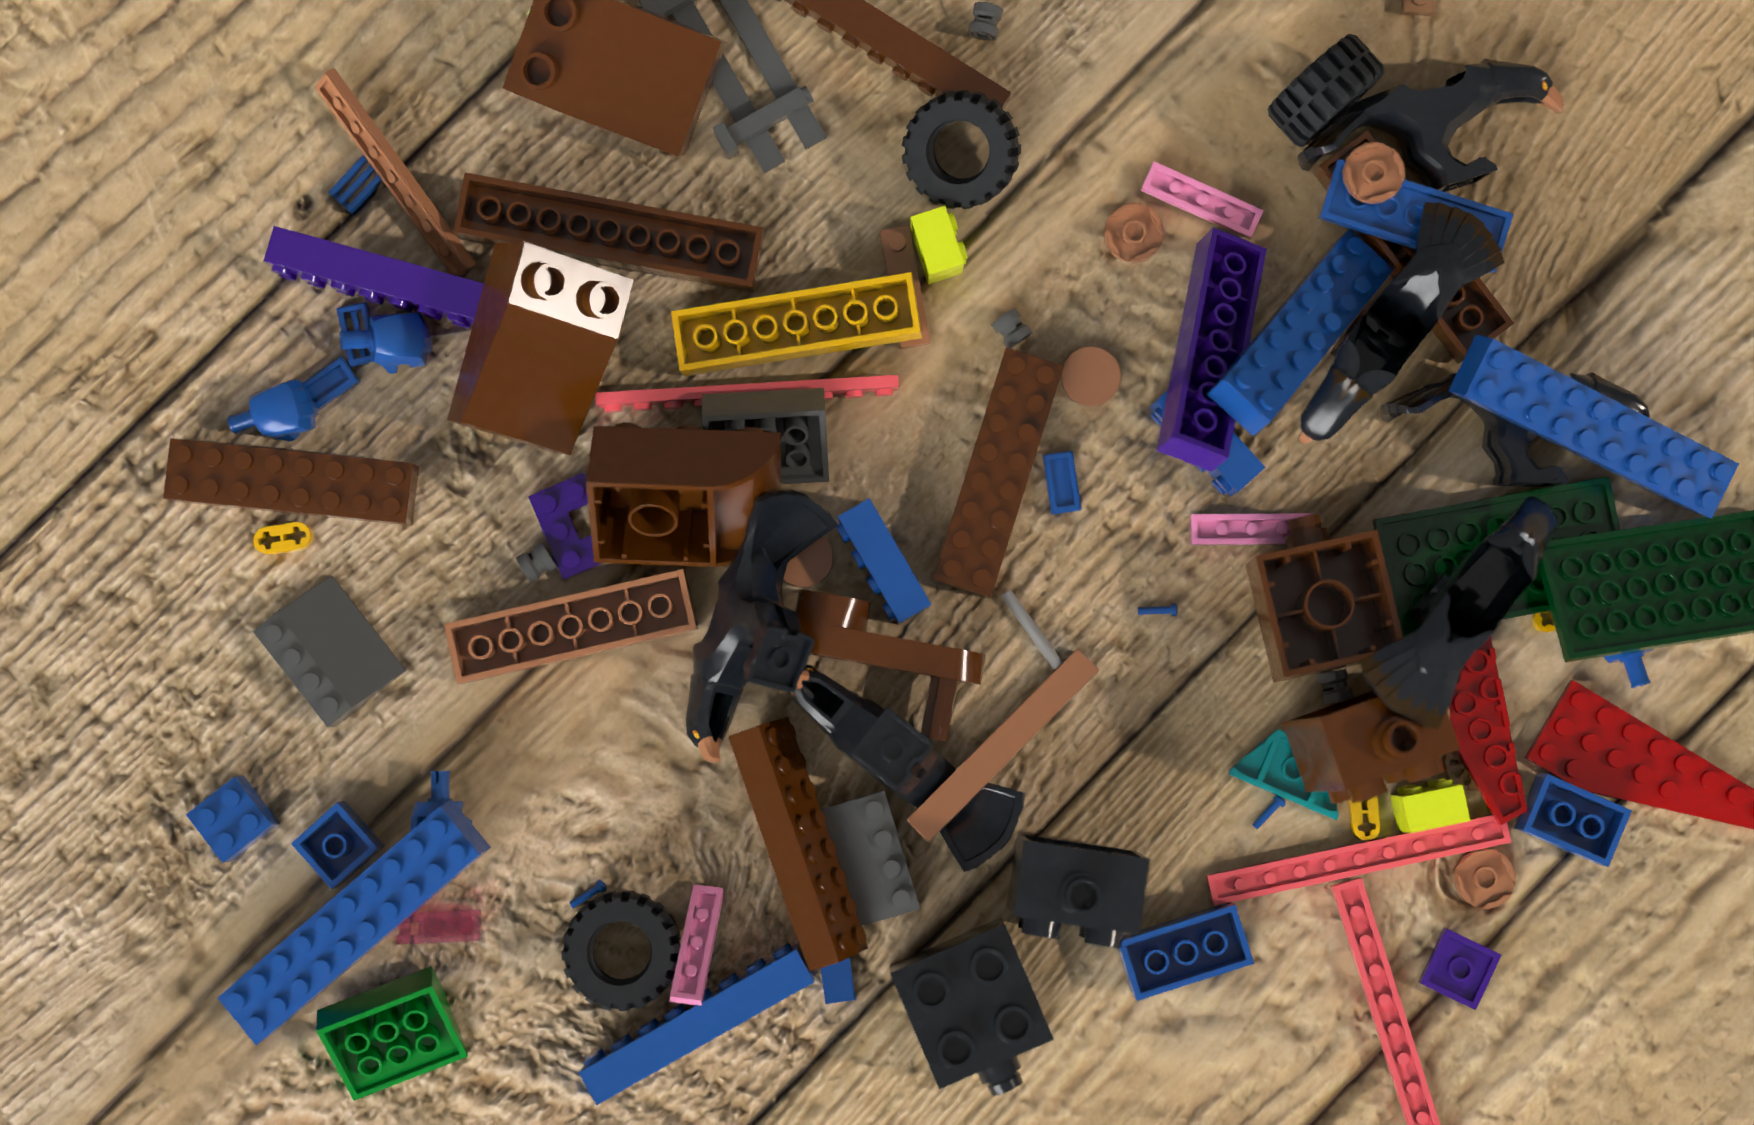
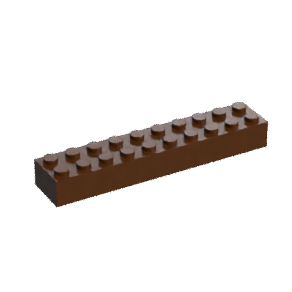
[453,173,765,293]

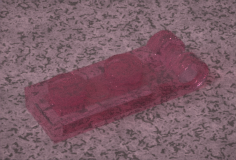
[396,909,482,945]

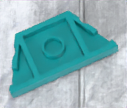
[1227,729,1339,820]

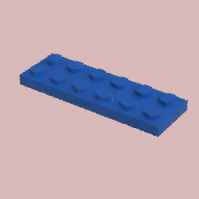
[1318,159,1514,274]

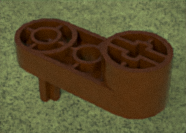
[795,589,986,741]

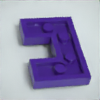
[528,473,604,580]

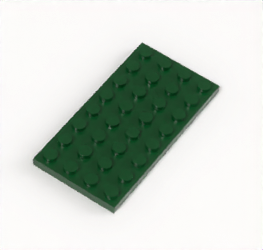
[1372,476,1621,637]
[1538,510,1754,663]

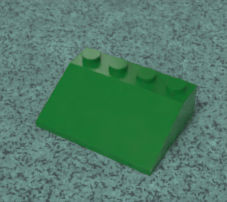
[316,966,468,1101]

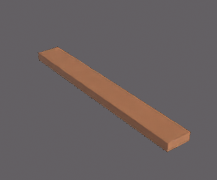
[315,68,476,278]
[907,649,1099,843]

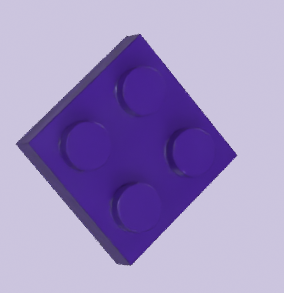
[1418,927,1502,1010]

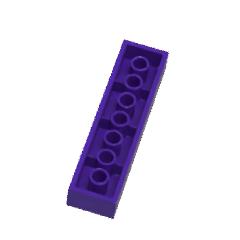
[264,226,484,329]
[1156,227,1267,472]

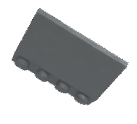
[702,388,829,484]
[253,576,407,727]
[820,790,920,926]

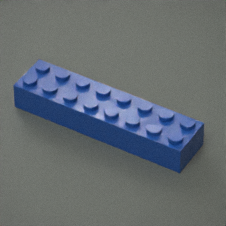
[1207,229,1394,436]
[579,943,816,1106]

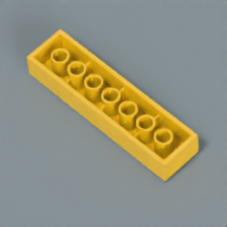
[671,272,922,376]

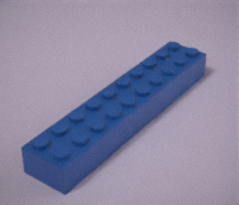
[1448,335,1739,519]
[218,800,491,1045]

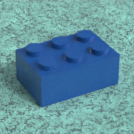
[1514,773,1632,867]

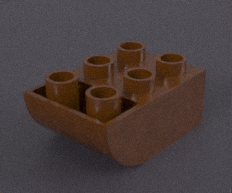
[586,422,781,567]

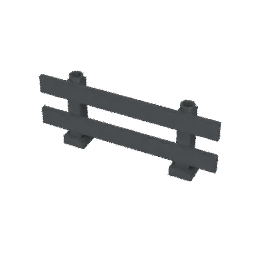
[639,0,827,174]

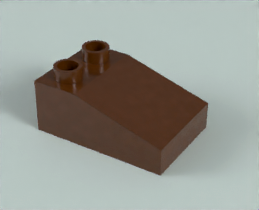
[502,0,727,157]
[447,242,634,455]

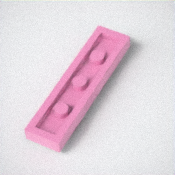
[1140,161,1264,240]
[1190,513,1313,545]
[670,884,724,1006]

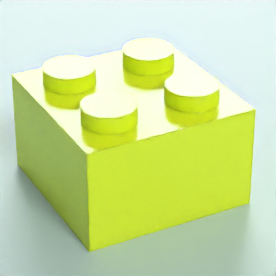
[910,206,968,284]
[1390,778,1471,833]

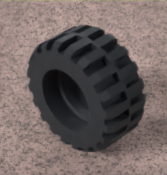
[1268,34,1385,147]
[902,90,1021,209]
[561,890,681,1011]

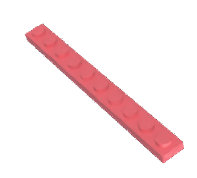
[595,375,899,413]
[1206,814,1512,906]
[1331,877,1440,1125]

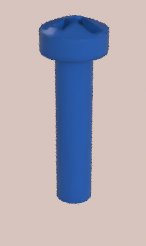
[1138,603,1178,617]
[1252,795,1286,829]
[569,879,607,908]

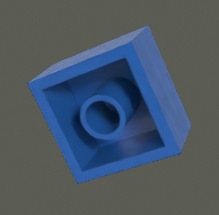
[186,776,280,863]
[291,801,385,890]

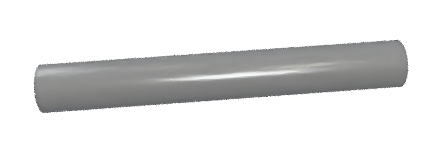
[1001,589,1064,670]

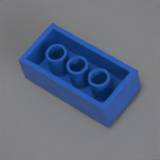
[1149,390,1266,497]
[836,498,931,624]
[1118,902,1254,1001]

